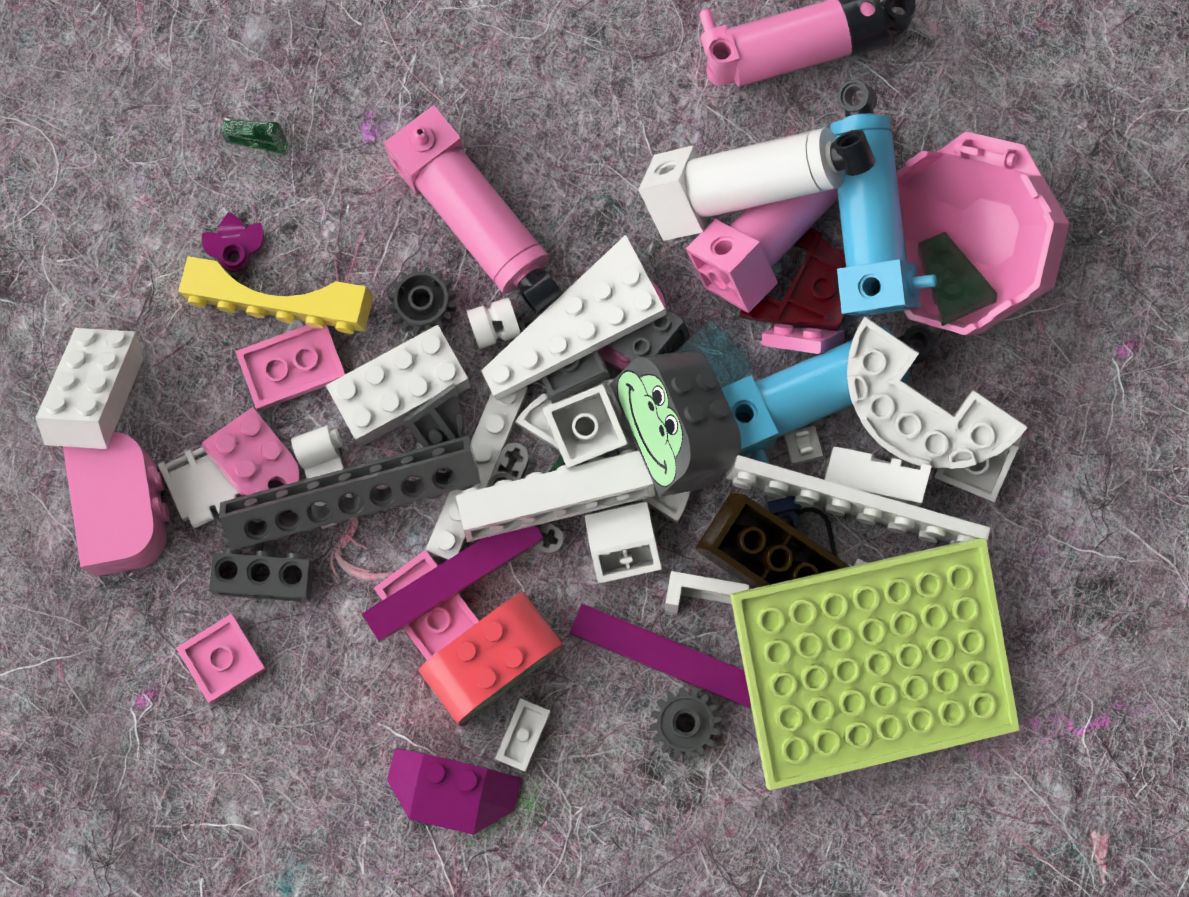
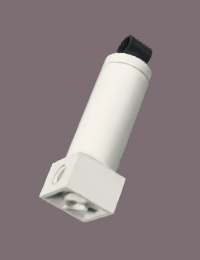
[638,128,876,241]

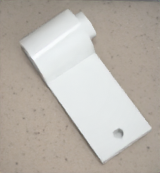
[291,425,356,529]

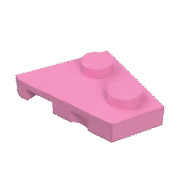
[762,324,845,354]

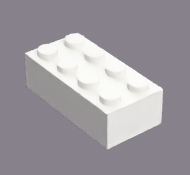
[326,325,471,447]
[36,328,143,449]

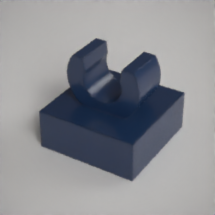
[765,496,801,528]

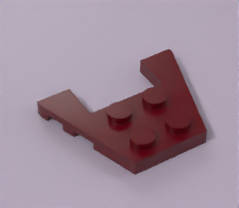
[739,227,846,331]

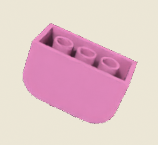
[63,432,170,577]

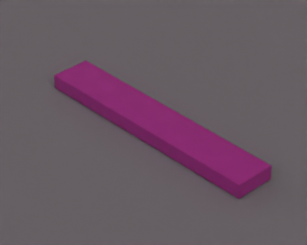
[362,525,544,643]
[569,604,751,709]

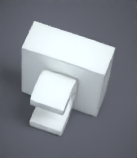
[783,426,823,466]

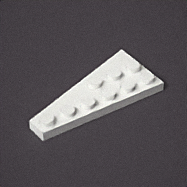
[481,235,667,401]

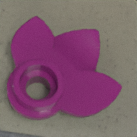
[202,212,264,272]

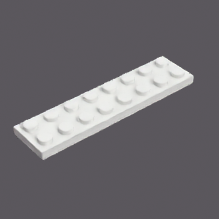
[725,455,990,545]

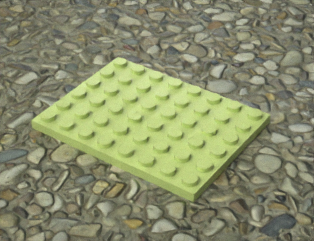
[730,538,1020,790]

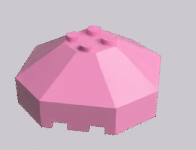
[897,132,1070,335]

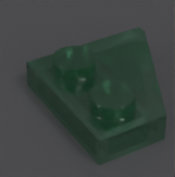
[221,119,288,154]

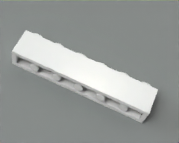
[455,449,655,542]

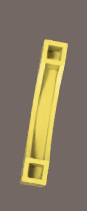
[178,256,374,334]

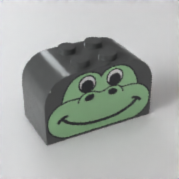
[610,350,741,497]

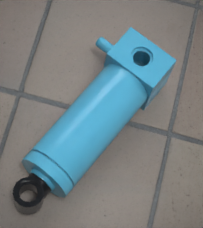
[830,80,937,317]
[721,325,935,464]

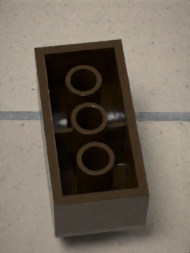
[695,493,850,589]

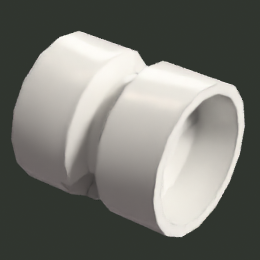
[466,297,521,350]

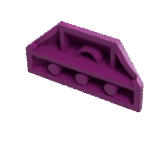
[387,749,522,835]

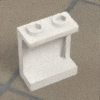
[665,571,749,624]

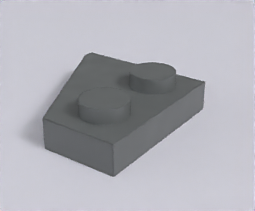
[403,383,464,471]

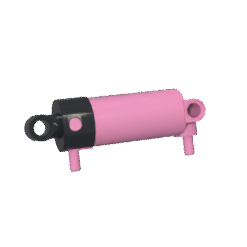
[699,0,916,87]

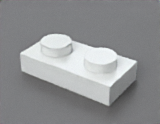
[495,698,551,772]

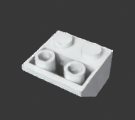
[584,501,662,584]

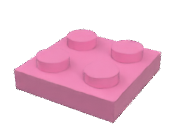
[176,613,266,704]

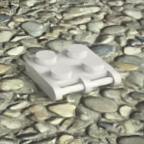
[158,447,241,528]

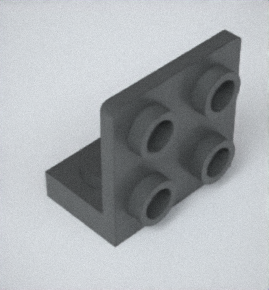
[608,307,690,362]

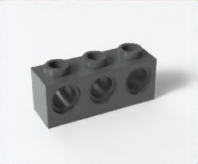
[209,548,314,602]

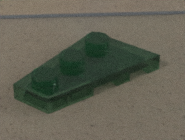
[918,232,998,326]

